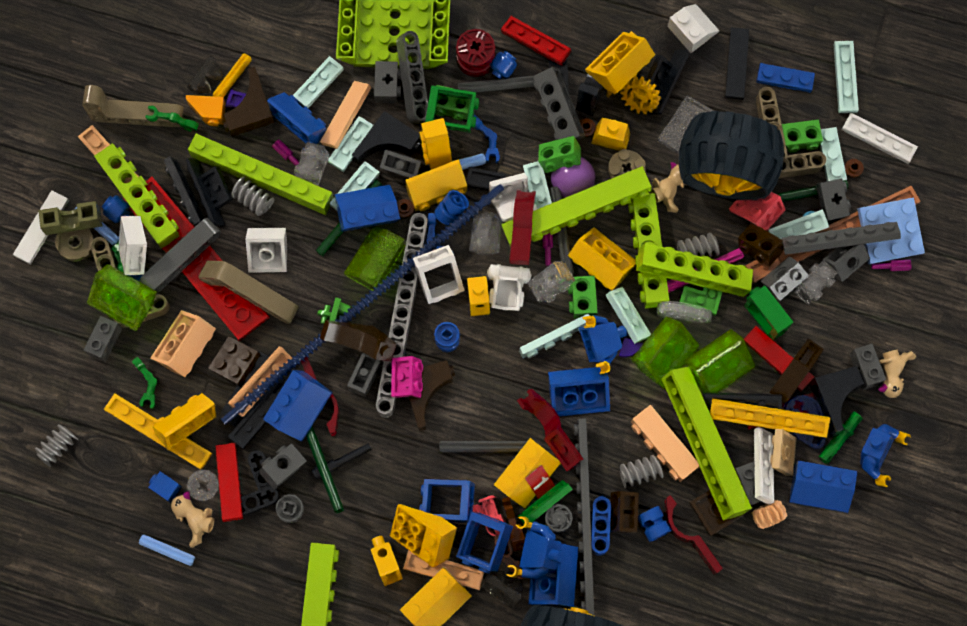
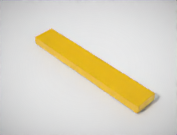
[104,393,212,470]
[710,398,830,438]

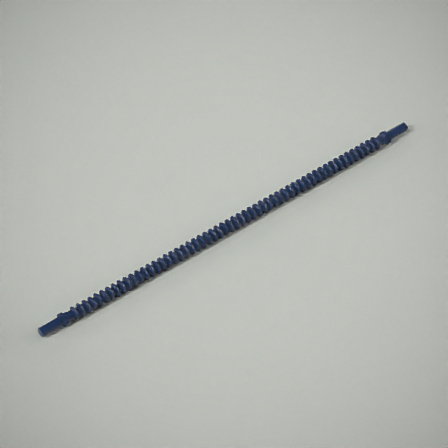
[221,184,504,425]

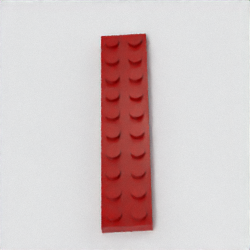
[123,177,269,342]

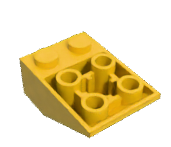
[390,504,457,568]

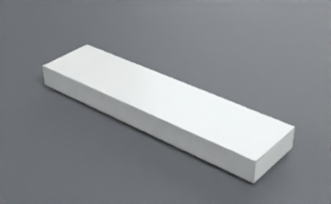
[842,113,918,164]
[13,190,69,265]
[754,427,774,505]

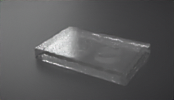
[657,95,713,154]

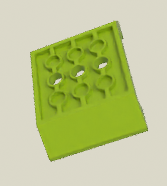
[336,0,450,69]

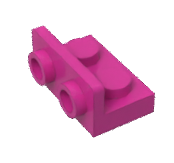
[391,356,423,398]

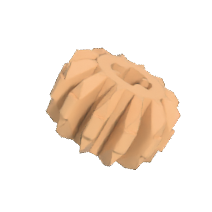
[752,500,788,529]

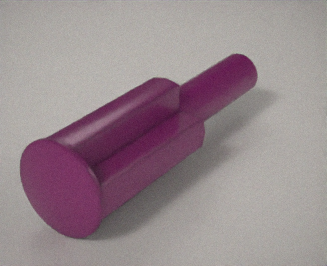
[272,139,304,170]
[542,233,553,266]
[871,259,912,271]

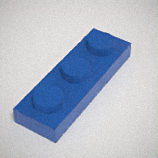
[756,63,815,93]

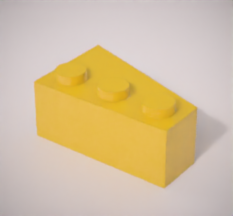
[419,118,452,170]

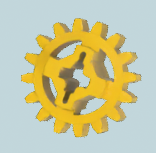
[620,76,661,114]

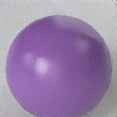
[551,157,596,198]

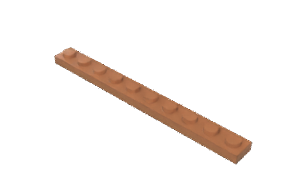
[745,186,921,284]

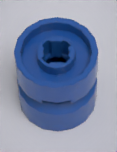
[435,190,469,226]
[434,322,460,352]
[638,506,672,542]

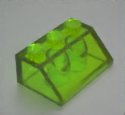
[344,227,405,291]
[87,264,157,331]
[631,316,699,389]
[685,329,755,393]

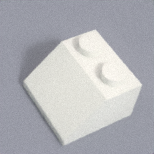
[668,4,719,53]
[245,228,287,273]

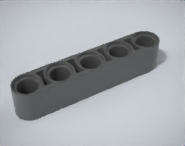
[396,31,428,124]
[139,218,221,296]

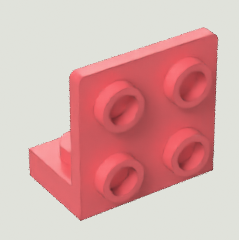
[729,192,786,231]

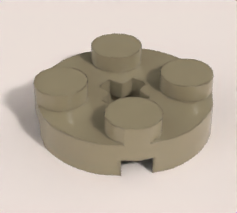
[608,149,646,179]
[55,229,94,262]

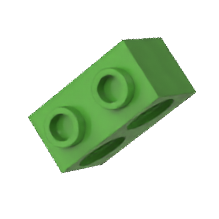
[436,85,471,121]
[782,120,823,153]
[538,136,581,173]
[568,276,598,319]

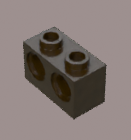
[738,223,783,266]
[610,491,639,533]

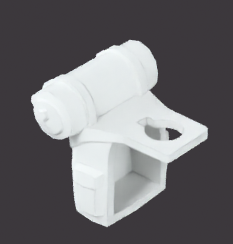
[487,264,531,311]

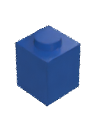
[148,472,182,503]

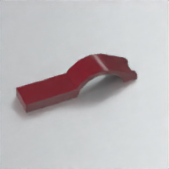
[510,190,536,265]
[301,357,340,437]
[517,389,583,471]
[664,495,723,575]

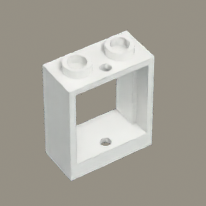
[119,216,147,275]
[413,245,464,304]

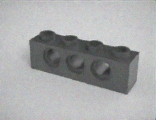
[533,67,586,141]

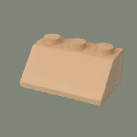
[150,310,216,377]

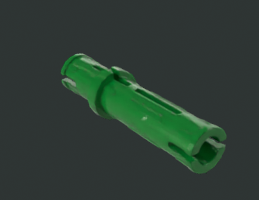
[818,411,863,465]

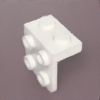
[489,173,537,222]

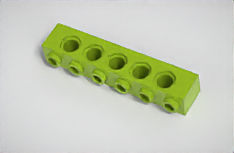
[94,143,180,249]
[628,193,670,309]
[636,242,753,297]

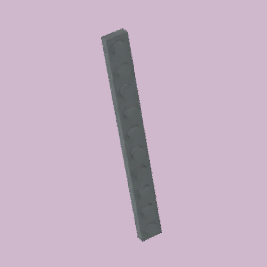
[574,418,594,615]

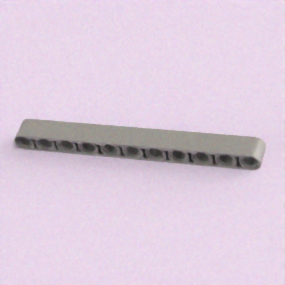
[376,213,428,418]

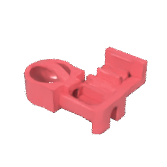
[473,495,506,536]

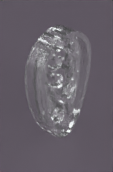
[657,301,712,323]

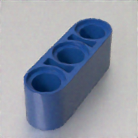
[591,496,611,556]

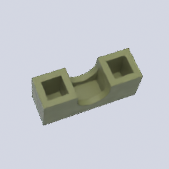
[38,201,103,235]

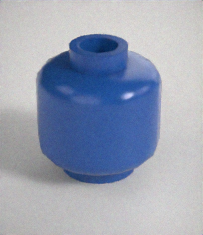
[490,51,517,79]
[102,195,131,223]

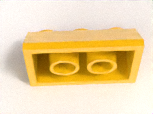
[585,32,655,93]
[405,159,467,212]
[568,227,636,290]
[153,393,216,450]
[494,438,560,508]
[400,567,472,626]

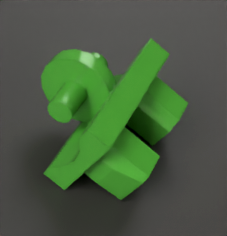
[317,298,351,324]

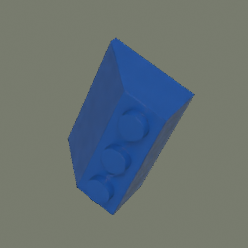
[267,92,326,149]
[334,185,400,232]
[548,367,610,416]
[263,370,333,441]
[789,461,857,513]
[528,544,578,607]

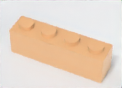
[631,405,700,483]

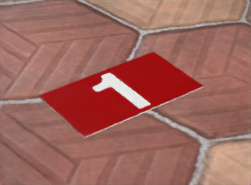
[525,465,555,499]

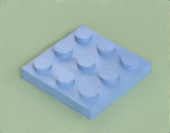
[857,197,925,264]

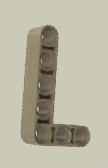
[82,85,184,127]
[756,87,826,179]
[91,237,170,328]
[198,261,299,324]

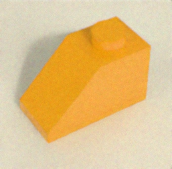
[186,95,226,126]

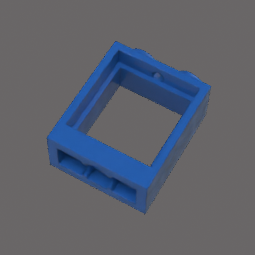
[419,479,475,523]
[456,512,513,574]

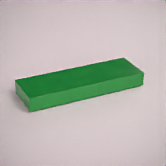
[518,480,573,524]

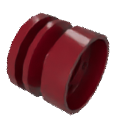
[456,29,495,77]

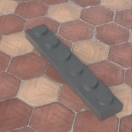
[782,222,901,255]

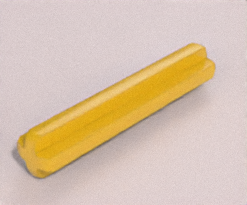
[213,53,252,98]

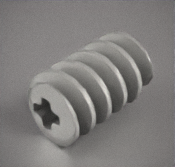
[231,177,275,216]
[677,233,720,257]
[34,424,78,468]
[620,455,663,489]

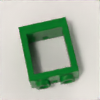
[425,85,480,133]
[744,286,793,341]

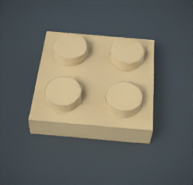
[770,429,797,476]

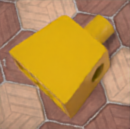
[591,118,630,151]
[467,276,490,316]
[370,536,403,586]

